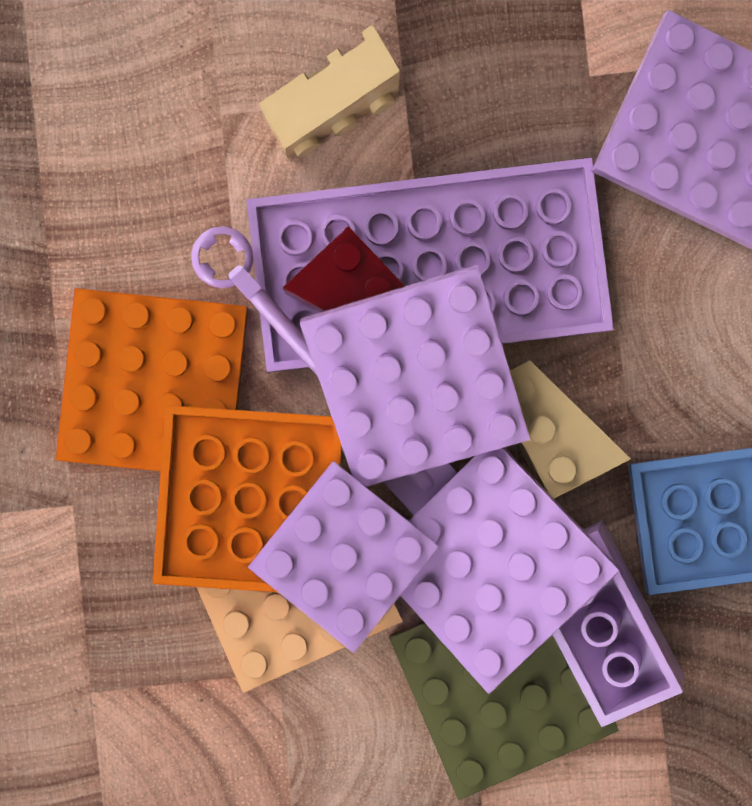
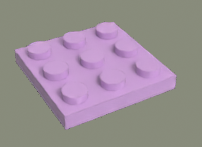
[248,461,439,653]

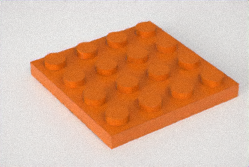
[56,288,249,471]
[152,405,342,593]

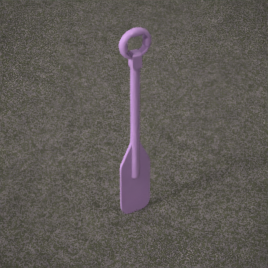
[191,226,457,516]

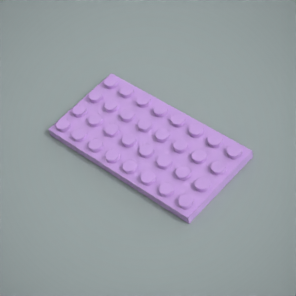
[246,158,614,373]

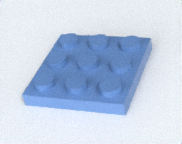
[627,447,752,595]

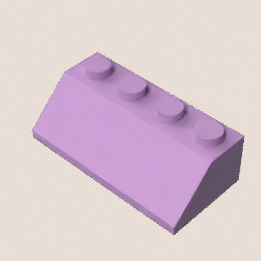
[553,520,685,727]

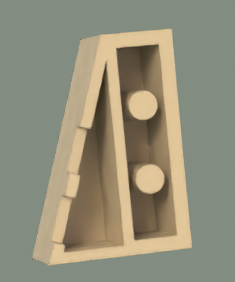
[259,24,400,158]
[510,360,631,499]

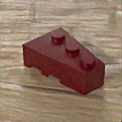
[282,226,405,312]

